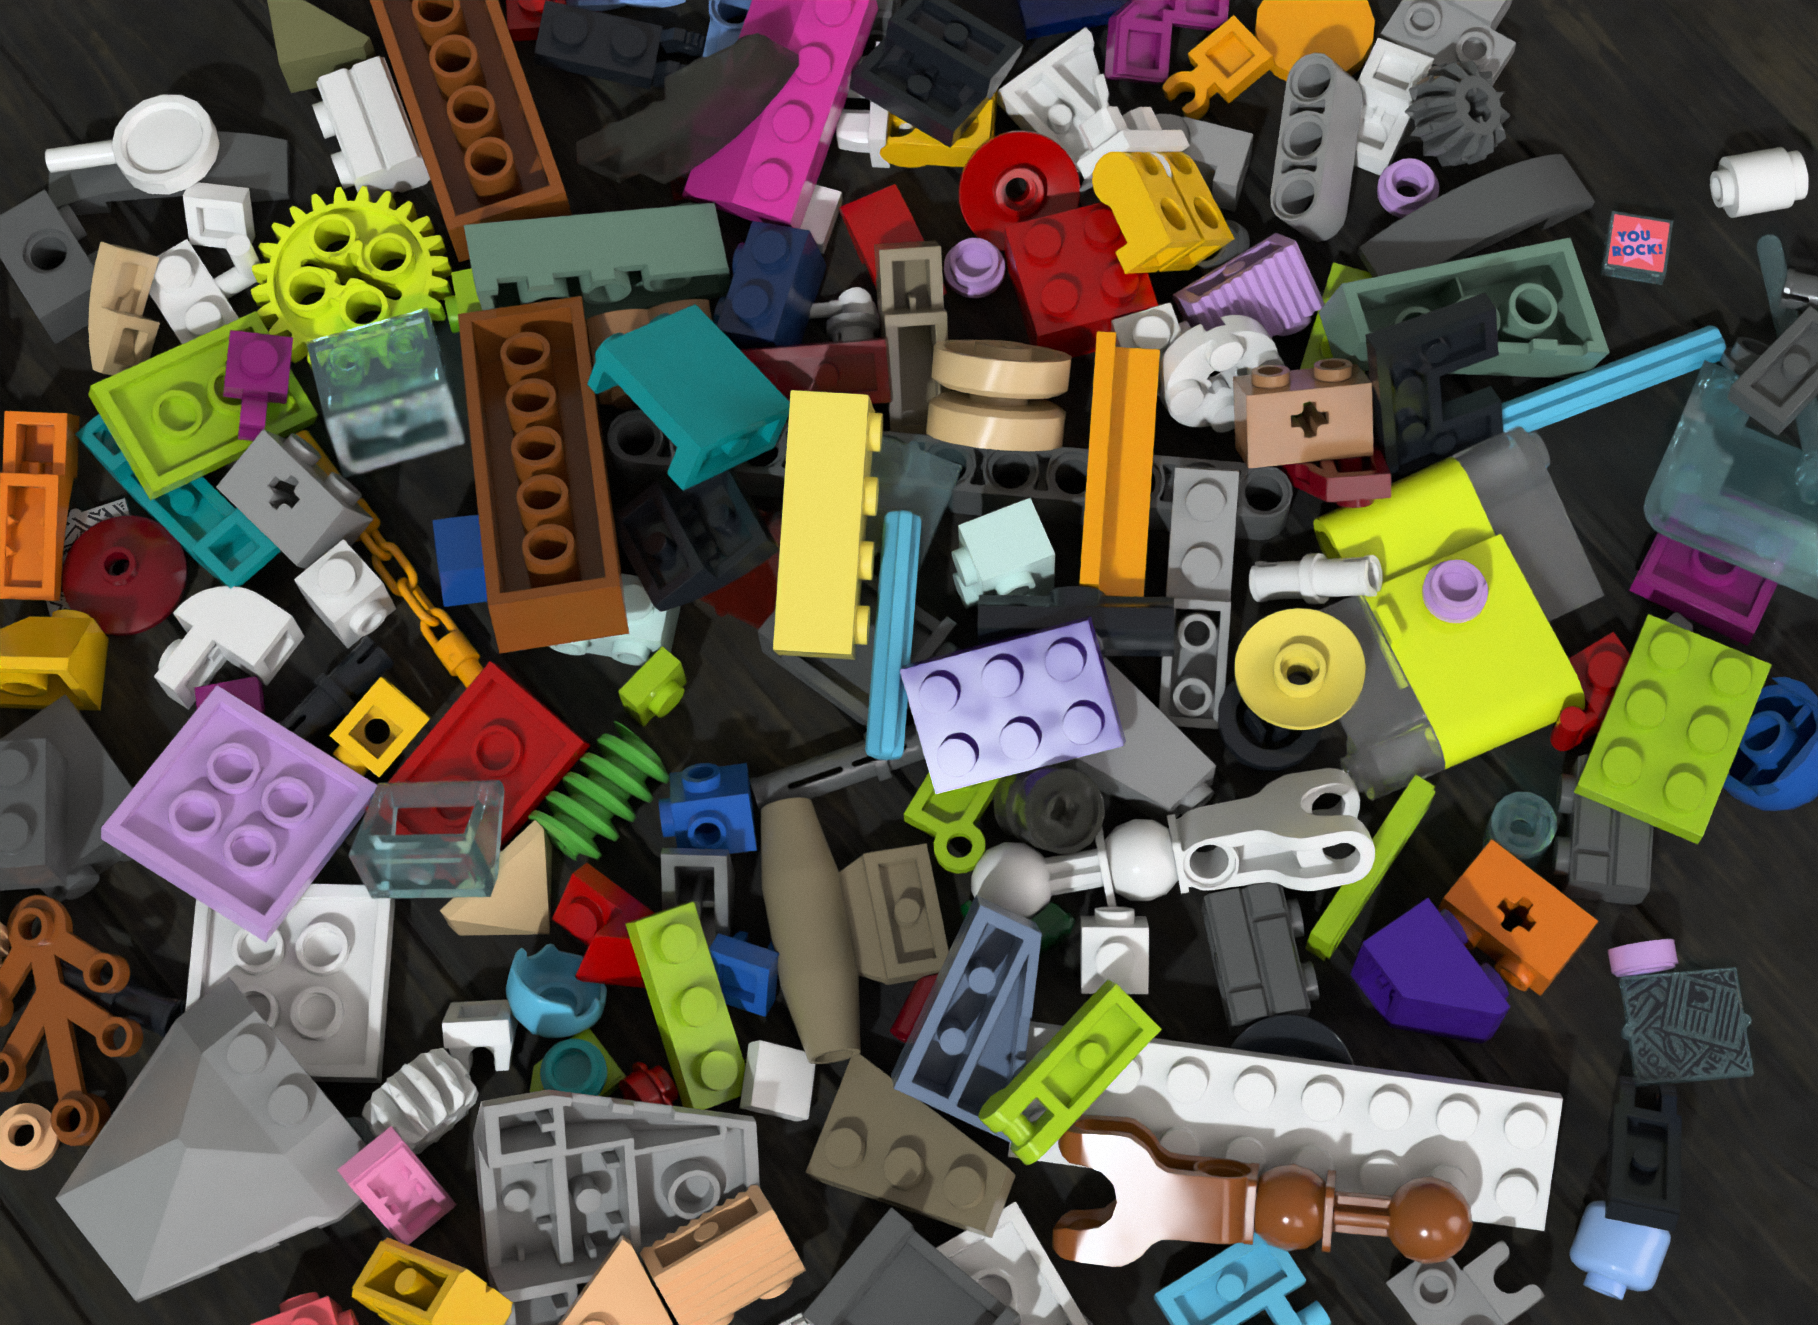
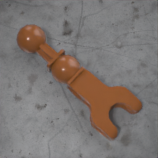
[1052,1115,1473,1267]

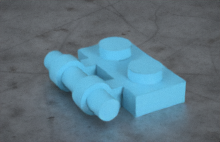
[1154,1233,1331,1325]

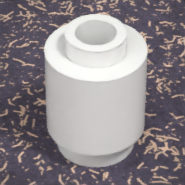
[1710,147,1808,218]

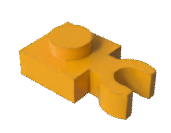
[1162,15,1275,120]

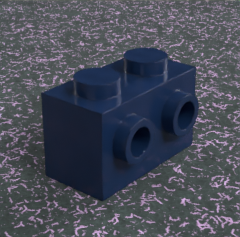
[714,221,827,349]

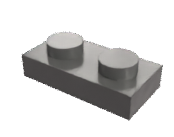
[1727,306,1818,436]

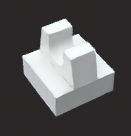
[442,1000,518,1072]

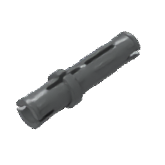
[749,723,925,812]

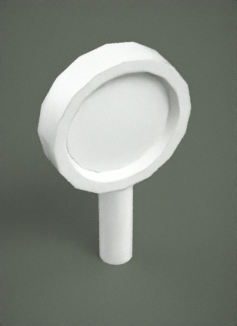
[45,94,220,195]

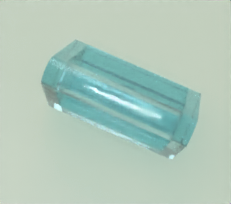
[348,780,505,899]

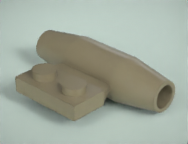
[761,797,949,1064]

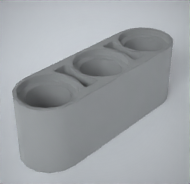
[1270,53,1362,242]

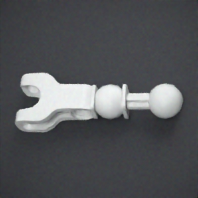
[971,768,1375,920]

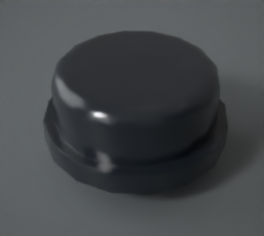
[1217,673,1323,772]

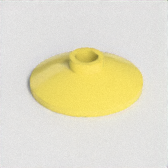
[1234,608,1366,730]

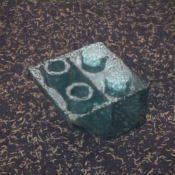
[307,307,465,478]

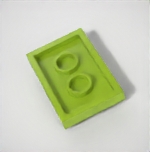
[88,311,318,501]
[1574,614,1772,844]

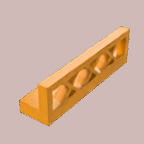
[1079,331,1160,597]

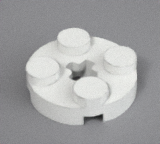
[1157,315,1285,433]

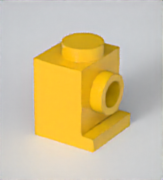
[330,677,432,777]

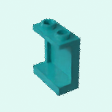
[587,304,790,491]

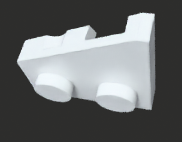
[997,27,1109,181]

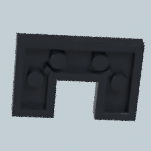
[1365,293,1504,483]

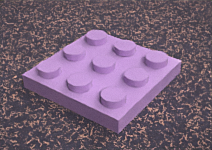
[101,685,379,942]

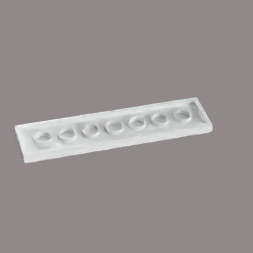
[1008,1021,1563,1231]

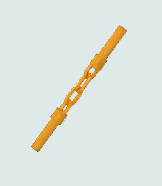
[296,430,484,688]

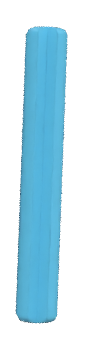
[1502,325,1726,440]
[865,510,921,760]

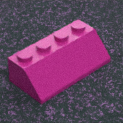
[682,0,878,229]

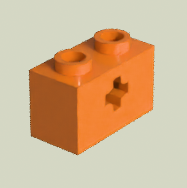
[1438,839,1598,996]

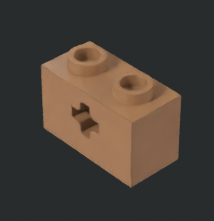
[1233,358,1373,468]

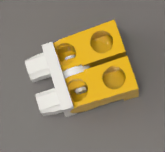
[836,42,999,168]
[1077,106,1235,274]

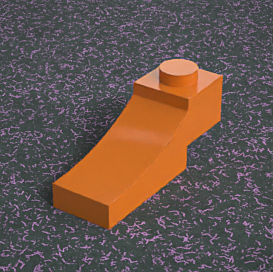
[0,411,79,601]

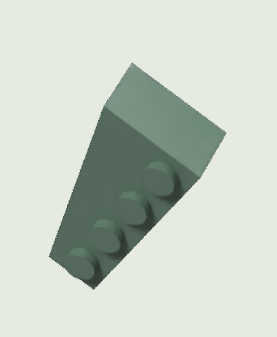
[464,203,731,319]
[1319,238,1610,378]

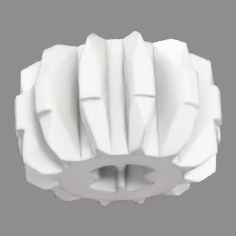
[362,1048,479,1154]

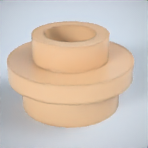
[0,1103,60,1170]

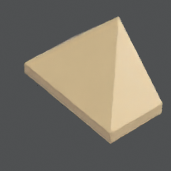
[440,820,552,936]

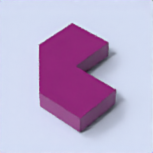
[1104,0,1229,85]

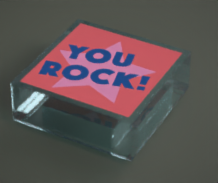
[1601,211,1673,285]

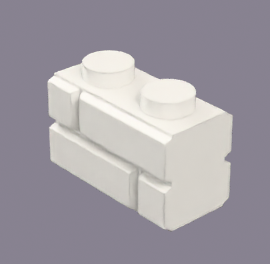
[312,56,430,203]

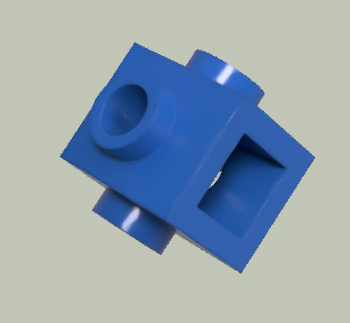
[659,763,757,854]

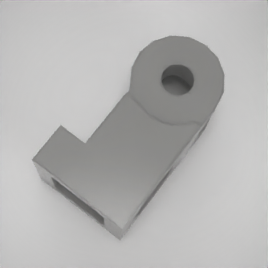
[1155,114,1253,212]

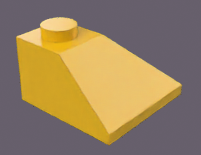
[0,610,109,710]

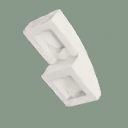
[1354,38,1434,176]

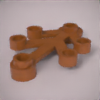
[0,895,143,1146]

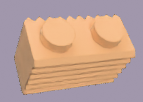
[640,1185,806,1325]

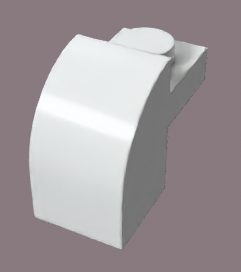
[154,586,305,710]

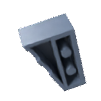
[891,895,1042,1143]

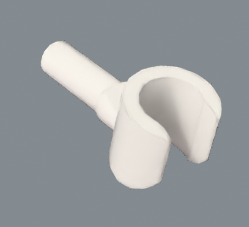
[809,287,879,319]

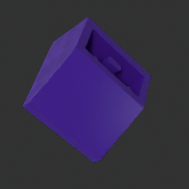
[1350,898,1510,1044]

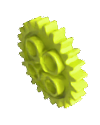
[251,186,452,378]

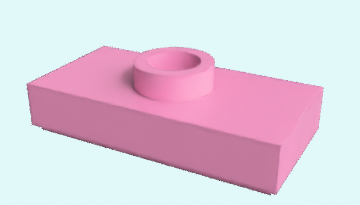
[337,1126,457,1245]

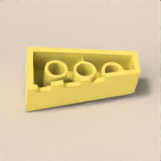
[773,390,883,660]

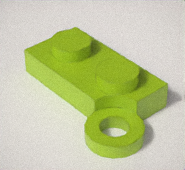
[903,773,1006,874]

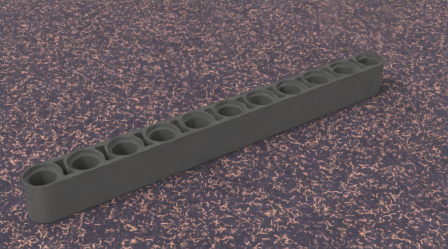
[607,410,1293,540]

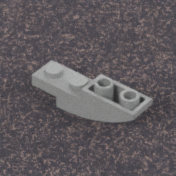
[1159,466,1239,729]

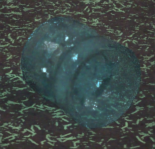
[1483,792,1557,868]

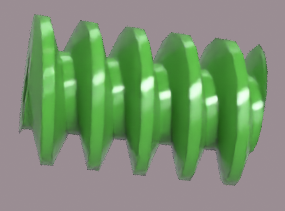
[528,721,670,861]

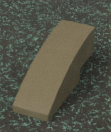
[874,240,950,435]

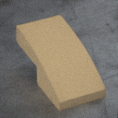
[88,241,160,375]

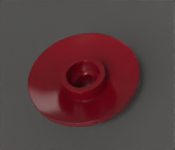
[62,515,188,636]

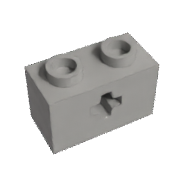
[216,429,373,569]

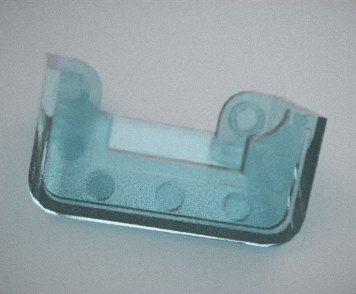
[1643,360,1818,599]

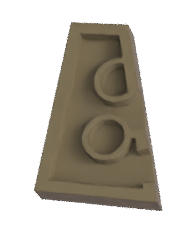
[805,1054,1016,1238]

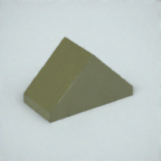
[267,0,377,93]

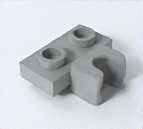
[1380,0,1516,86]
[1386,1240,1545,1325]

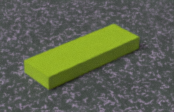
[1305,774,1436,961]

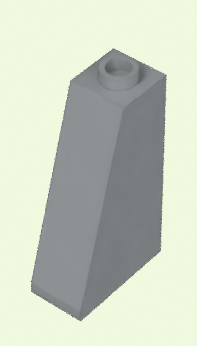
[1053,657,1216,827]

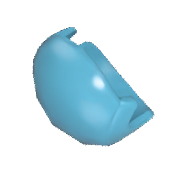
[506,944,607,1038]

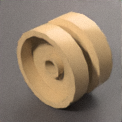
[926,340,1072,451]

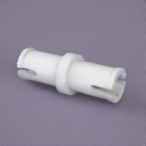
[1249,553,1383,604]

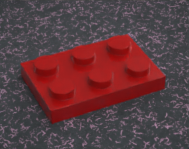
[366,661,590,892]

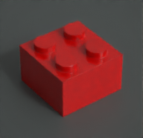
[1004,202,1158,358]

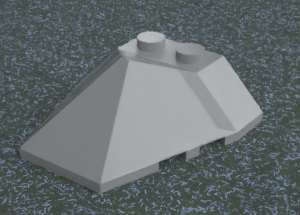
[55,977,367,1303]
[473,1090,760,1325]

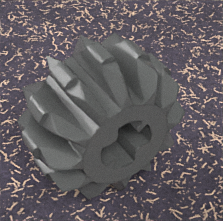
[1404,60,1510,167]

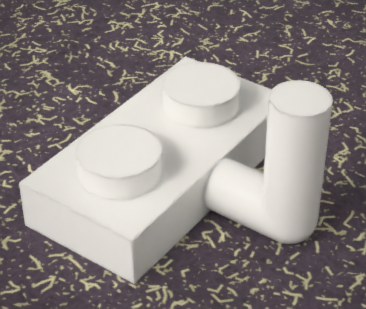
[149,233,261,344]

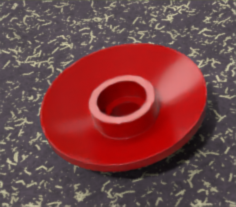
[958,130,1080,251]

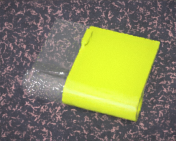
[1314,426,1604,691]
[1318,534,1585,801]

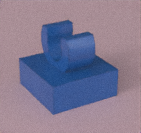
[709,931,779,1017]

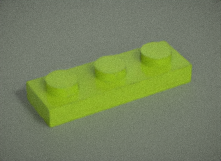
[625,902,745,1110]

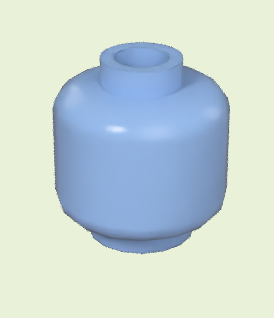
[1569,1200,1671,1300]

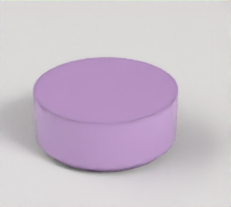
[1608,939,1678,977]

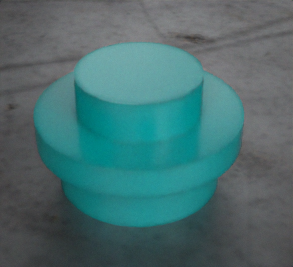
[540,1039,608,1096]

